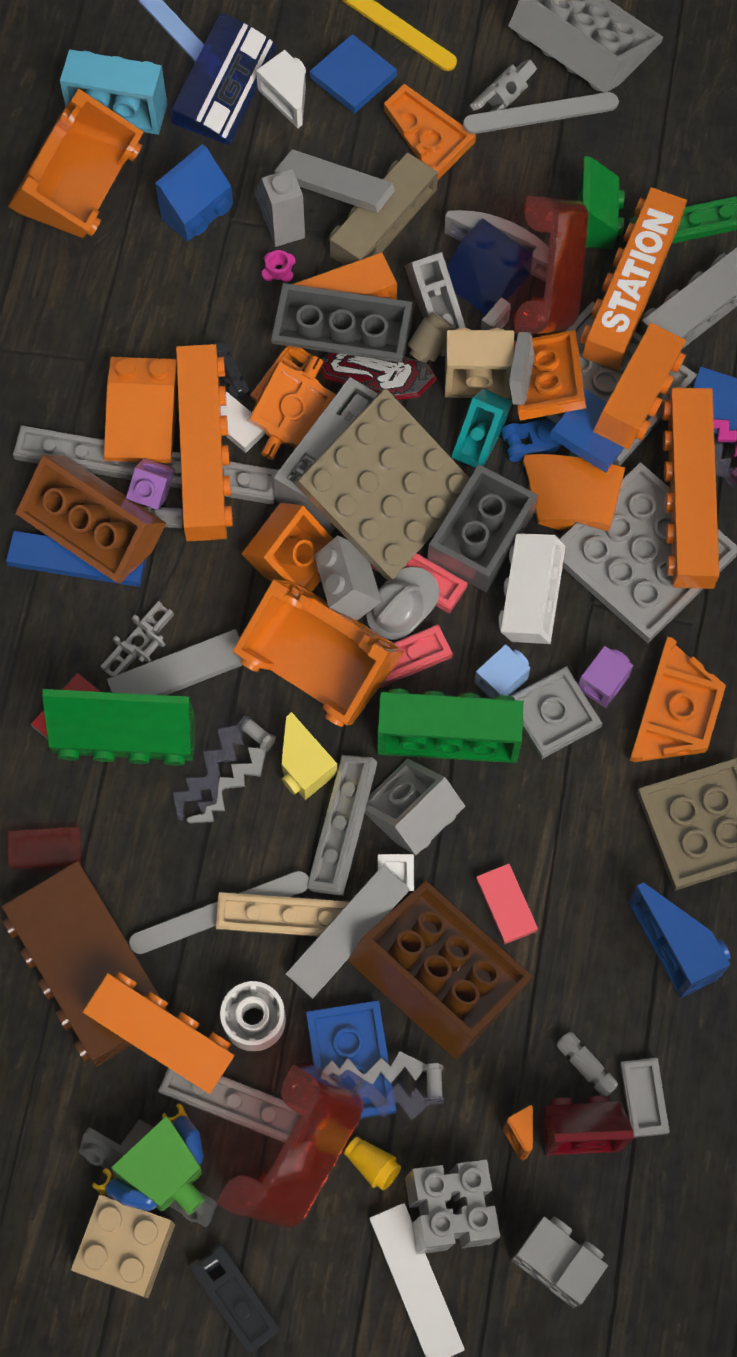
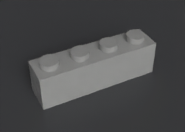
[639,248,737,349]

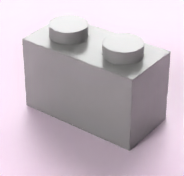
[314,536,382,620]

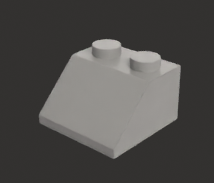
[365,758,465,855]

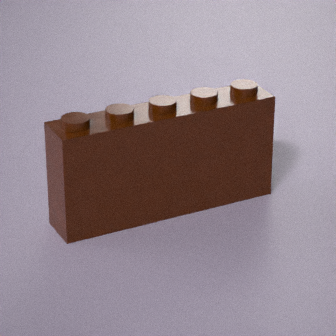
[2,861,169,1067]

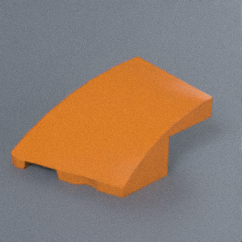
[522,454,625,533]

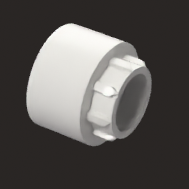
[220,981,286,1051]

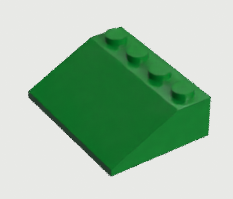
[42,689,196,766]

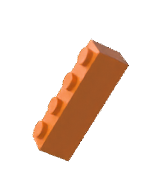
[593,323,686,450]
[82,971,235,1094]

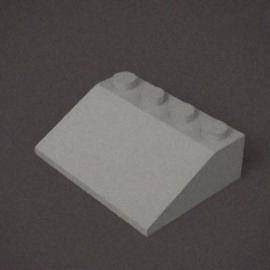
[508,0,664,93]

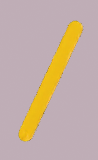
[341,0,457,71]

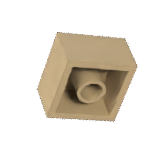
[445,328,514,398]
[71,1195,175,1299]

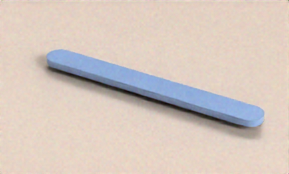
[137,0,242,97]

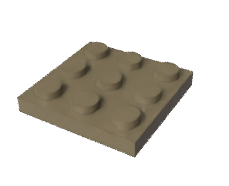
[637,758,737,891]

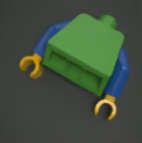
[92,1104,206,1215]

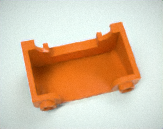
[8,88,143,238]
[232,579,404,727]

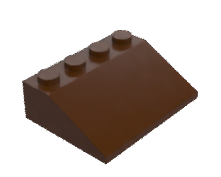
[348,881,533,1061]

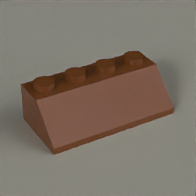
[15,455,166,583]

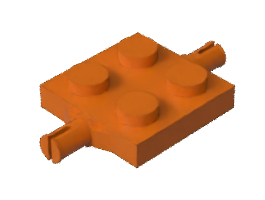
[247,355,336,460]

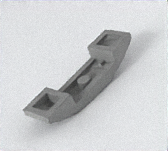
[444,210,563,287]

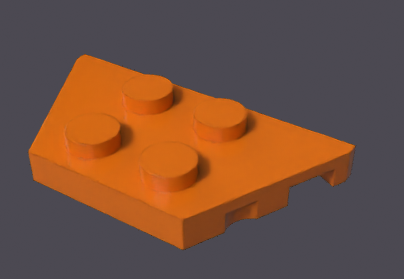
[630,636,726,762]

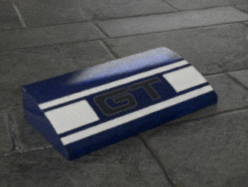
[172,12,277,145]

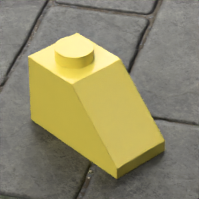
[281,712,337,800]

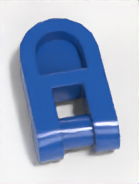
[501,419,561,462]

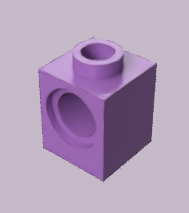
[126,458,175,510]
[579,646,633,708]

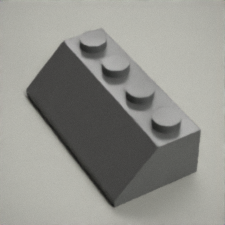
[271,283,412,363]

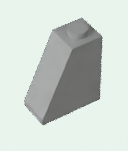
[254,169,305,247]

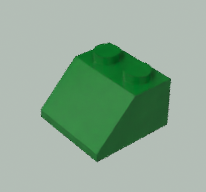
[576,156,625,249]

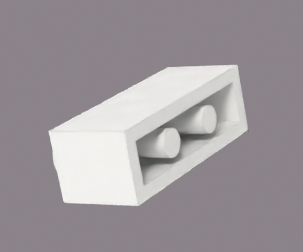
[499,534,566,644]

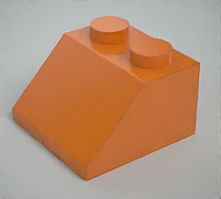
[242,503,333,592]

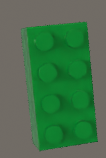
[378,689,524,763]

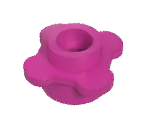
[262,250,295,283]

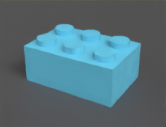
[60,49,167,135]

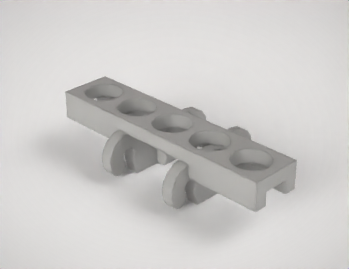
[101,601,174,677]

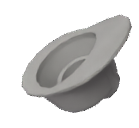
[366,567,440,640]

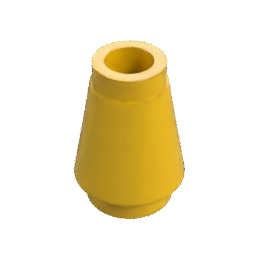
[344,1136,401,1191]

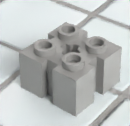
[405,1160,500,1254]
[511,1217,608,1308]

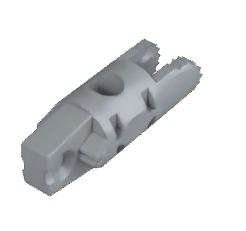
[470,60,537,112]

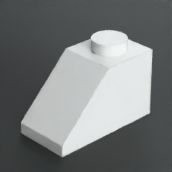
[256,50,306,128]

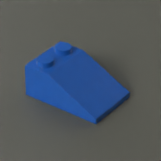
[628,882,731,999]

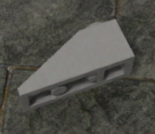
[404,252,466,357]

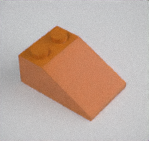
[104,357,178,463]

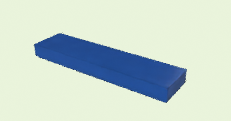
[6,531,147,587]

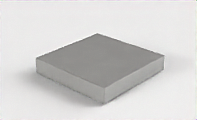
[511,666,602,759]

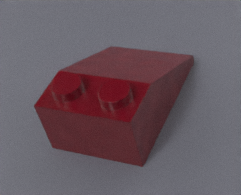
[542,1096,634,1156]

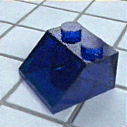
[447,218,533,315]

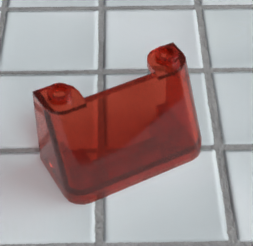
[512,196,589,334]
[216,1062,364,1228]

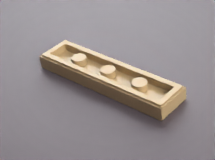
[216,892,350,937]

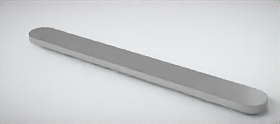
[463,92,619,134]
[129,871,309,954]

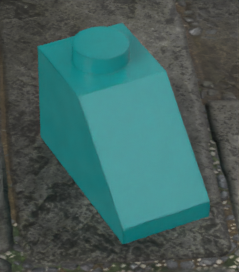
[451,389,512,468]

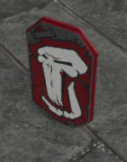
[320,352,437,400]

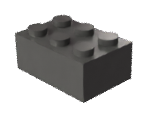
[428,465,538,593]

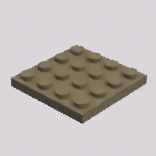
[294,388,470,581]

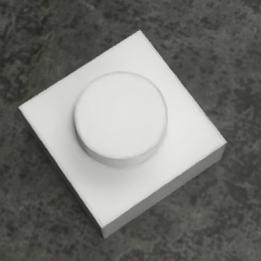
[378,854,414,891]

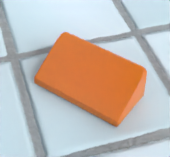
[503,1105,533,1161]

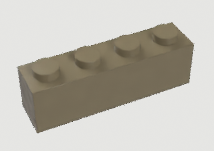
[329,152,438,266]

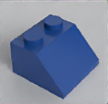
[155,144,233,242]

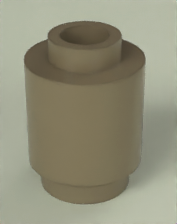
[408,312,454,363]

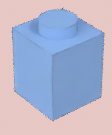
[474,644,530,699]

